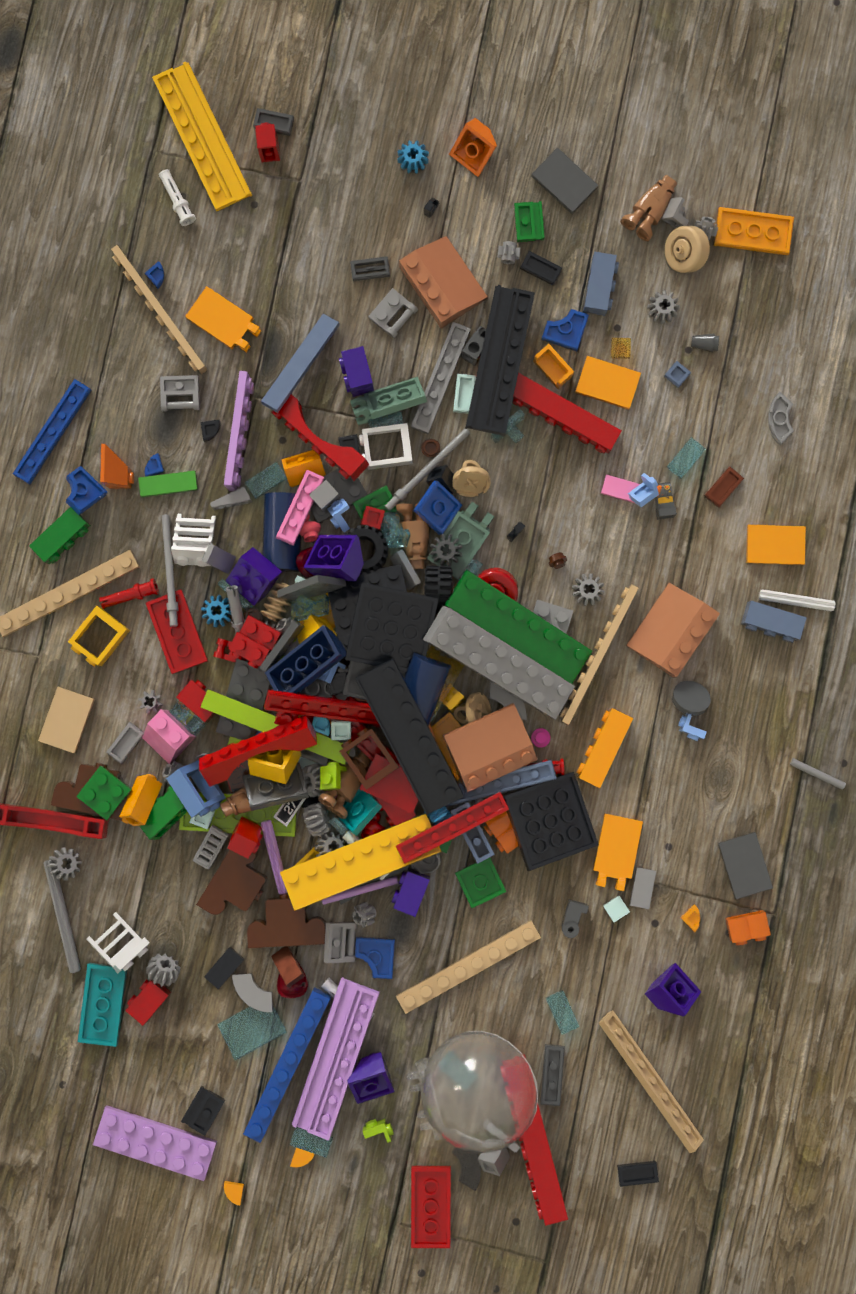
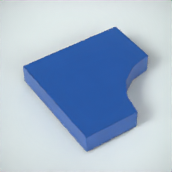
[541,309,589,351]
[66,466,107,515]
[355,937,395,979]

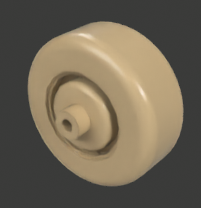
[664,226,710,273]

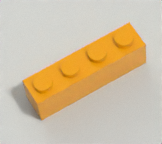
[576,708,633,788]

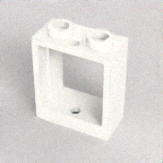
[359,423,413,470]

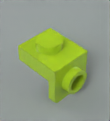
[320,762,347,791]
[362,1119,394,1143]

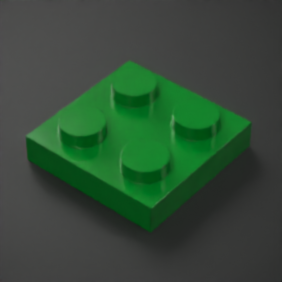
[76,766,132,821]
[455,857,506,909]

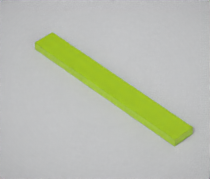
[201,689,351,765]

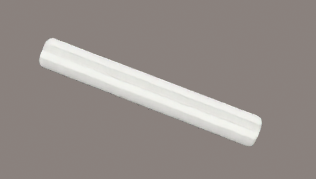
[759,590,835,611]

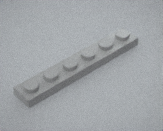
[411,322,471,434]

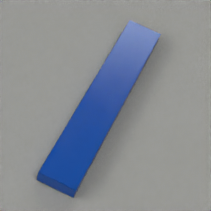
[13,379,92,485]

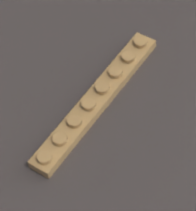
[111,245,207,375]
[0,550,140,637]
[560,585,638,725]
[396,920,541,1014]
[599,1010,704,1153]

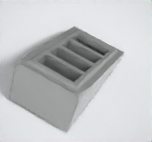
[210,487,252,510]
[193,825,229,870]

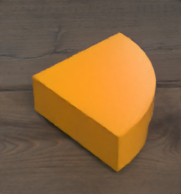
[680,904,700,932]
[290,1146,315,1167]
[224,1181,244,1206]

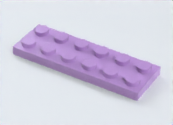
[224,371,254,491]
[93,1106,217,1181]

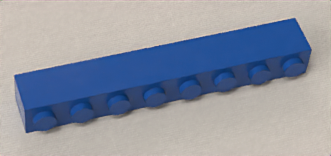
[243,987,331,1143]

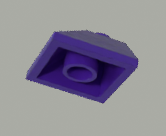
[645,963,701,1016]
[347,1052,394,1104]

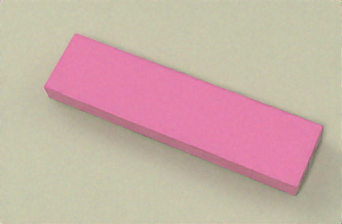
[276,470,324,546]

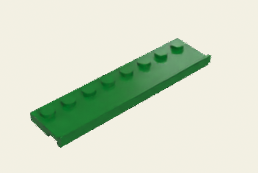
[446,570,592,685]

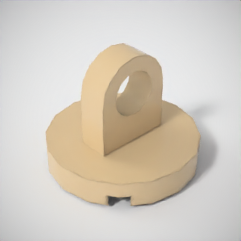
[452,460,491,497]
[454,692,491,724]

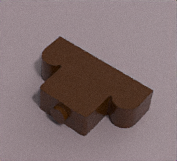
[51,763,129,821]
[196,850,268,915]
[247,894,326,948]

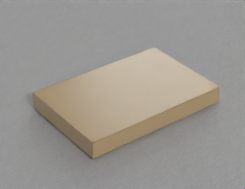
[38,687,95,753]

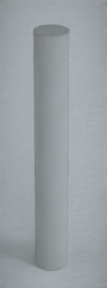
[790,758,846,790]

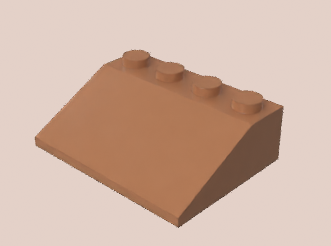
[399,236,488,329]
[626,583,720,678]
[443,703,537,792]

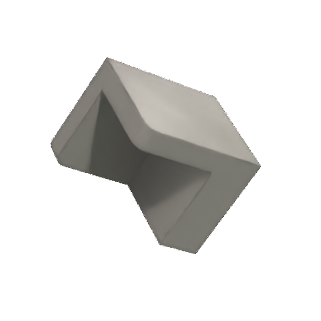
[661,197,689,228]
[310,480,340,512]
[478,1140,510,1176]

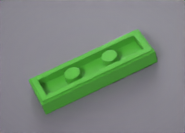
[138,471,198,497]

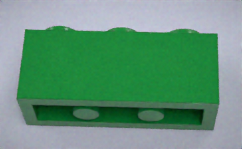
[29,507,91,564]
[140,786,187,840]

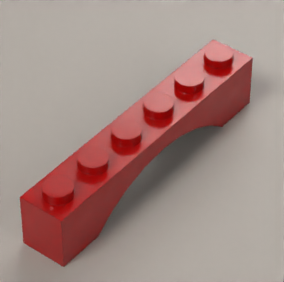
[271,394,369,481]
[199,716,317,787]
[0,803,109,839]

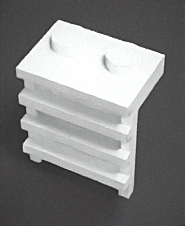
[171,514,216,567]
[86,912,150,974]

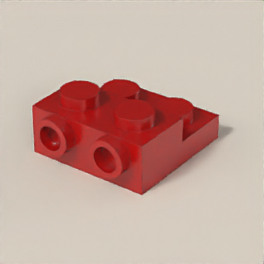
[228,615,283,669]

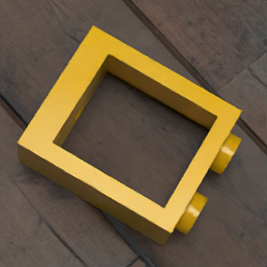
[68,606,130,667]

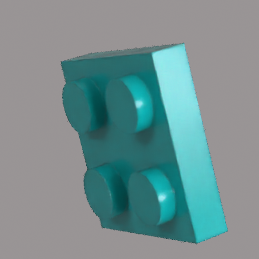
[339,787,382,836]

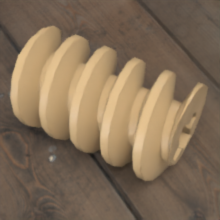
[260,581,291,623]

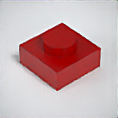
[361,506,385,529]

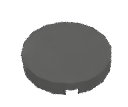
[672,681,711,716]

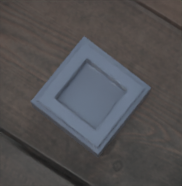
[664,361,691,388]

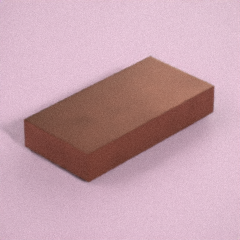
[704,466,744,508]
[271,946,305,988]

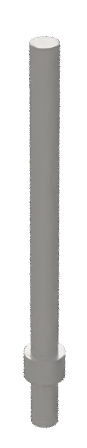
[384,429,470,511]
[162,514,179,627]

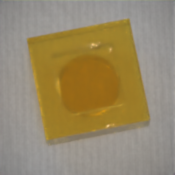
[610,338,631,359]

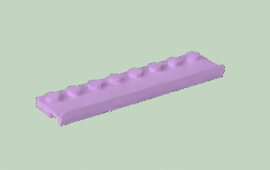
[292,977,380,1141]

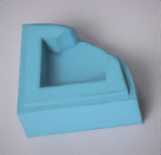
[312,717,331,736]

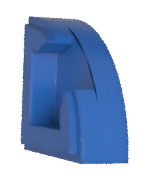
[145,261,164,289]
[145,453,164,477]

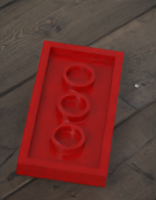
[146,589,208,674]
[411,1166,451,1248]

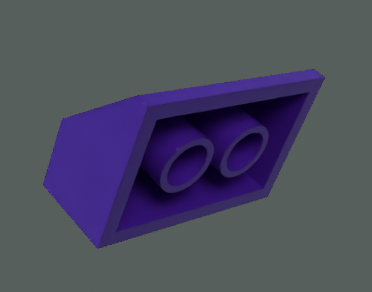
[303,535,364,581]

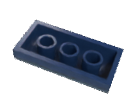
[262,492,301,572]
[265,625,347,694]
[404,653,451,726]

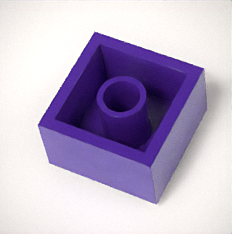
[339,346,374,397]
[226,547,282,606]
[392,868,430,917]

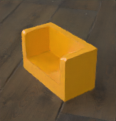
[533,344,574,389]

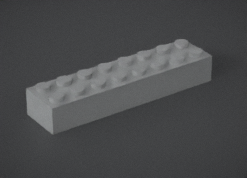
[423,606,575,720]

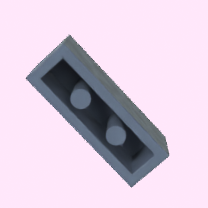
[583,251,619,316]
[741,601,807,643]
[450,802,495,864]

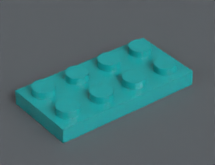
[78,963,127,1047]

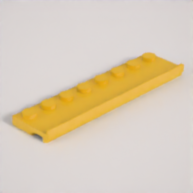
[152,62,252,212]
[280,814,442,911]

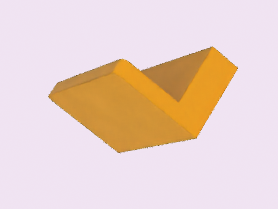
[281,450,326,487]

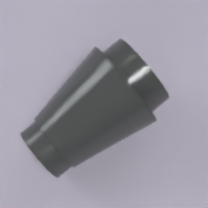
[691,333,720,352]

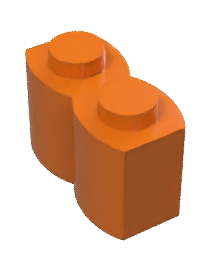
[484,811,519,854]
[725,910,771,945]

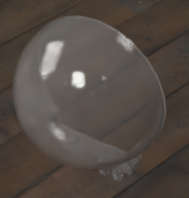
[407,1031,538,1153]

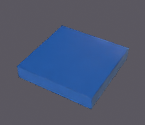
[413,481,462,535]

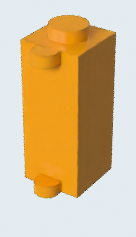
[119,774,162,826]

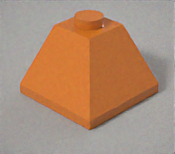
[449,118,497,177]
[100,444,134,489]

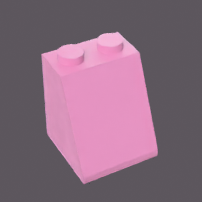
[142,709,197,764]

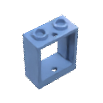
[166,760,226,818]

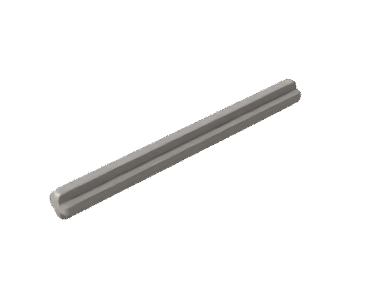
[43,860,81,973]

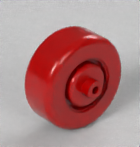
[477,568,518,601]

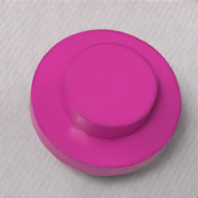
[531,728,550,748]

